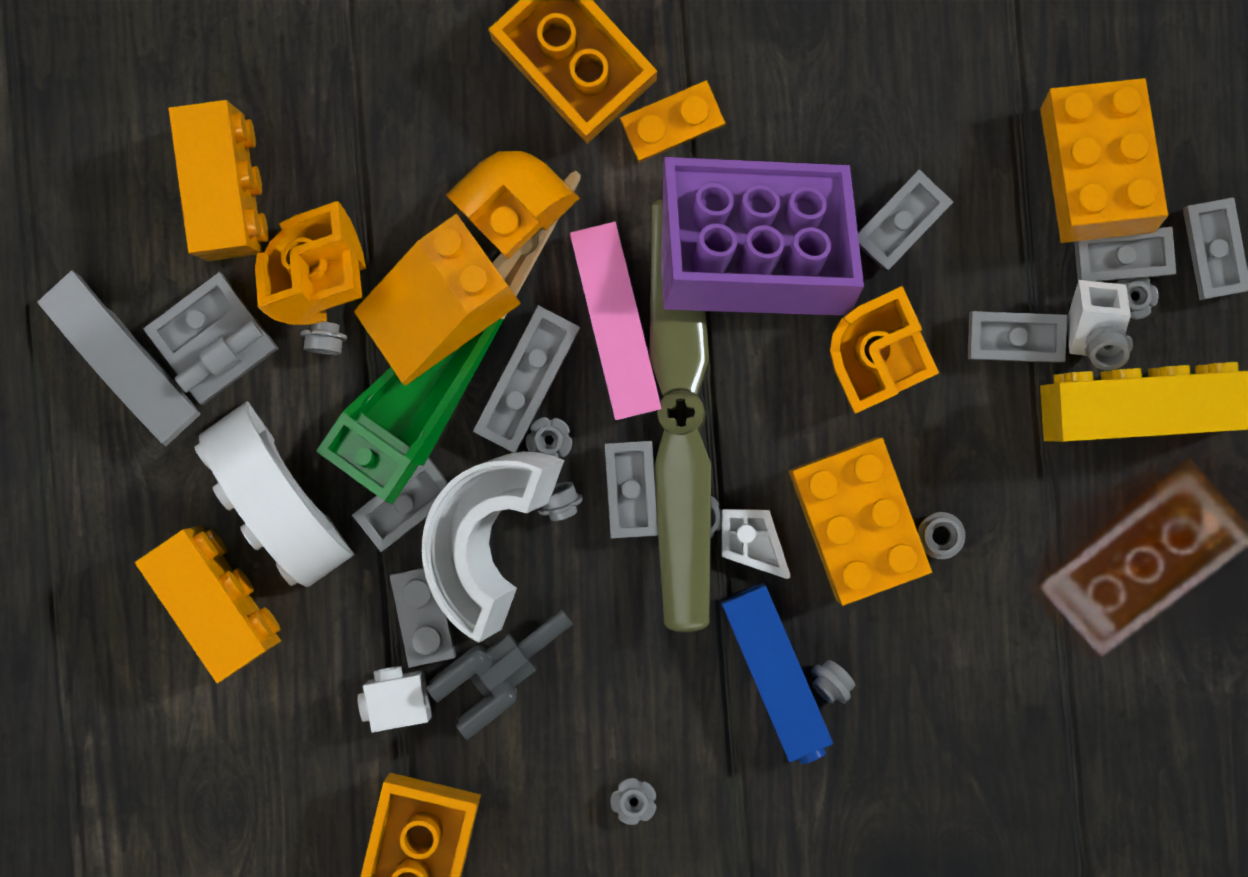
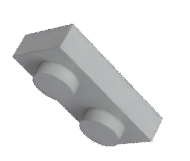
[858,169,953,272]
[1183,197,1248,300]
[1074,227,1176,282]
[968,311,1067,363]
[605,441,658,538]
[352,457,449,552]
[390,568,456,668]

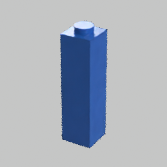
[720,582,834,764]

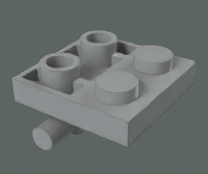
[143,272,279,405]

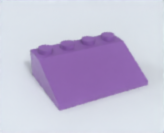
[661,157,864,316]

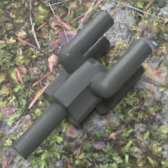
[426,609,573,740]

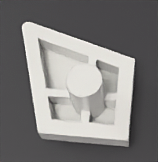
[721,509,790,579]

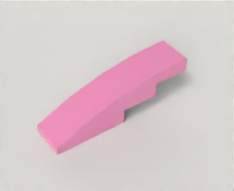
[570,221,662,420]

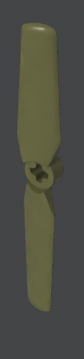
[649,199,711,632]

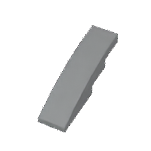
[37,270,201,446]

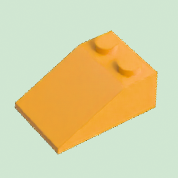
[354,213,521,386]

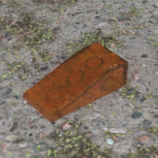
[1039,457,1248,657]

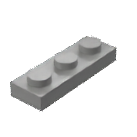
[473,305,580,453]

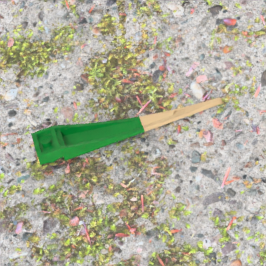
[316,171,581,505]

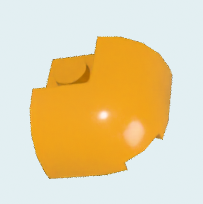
[446,151,580,260]
[255,201,366,325]
[830,286,939,414]

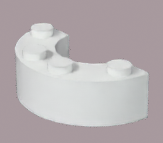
[194,401,355,587]
[422,452,564,643]

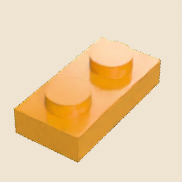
[620,80,725,163]

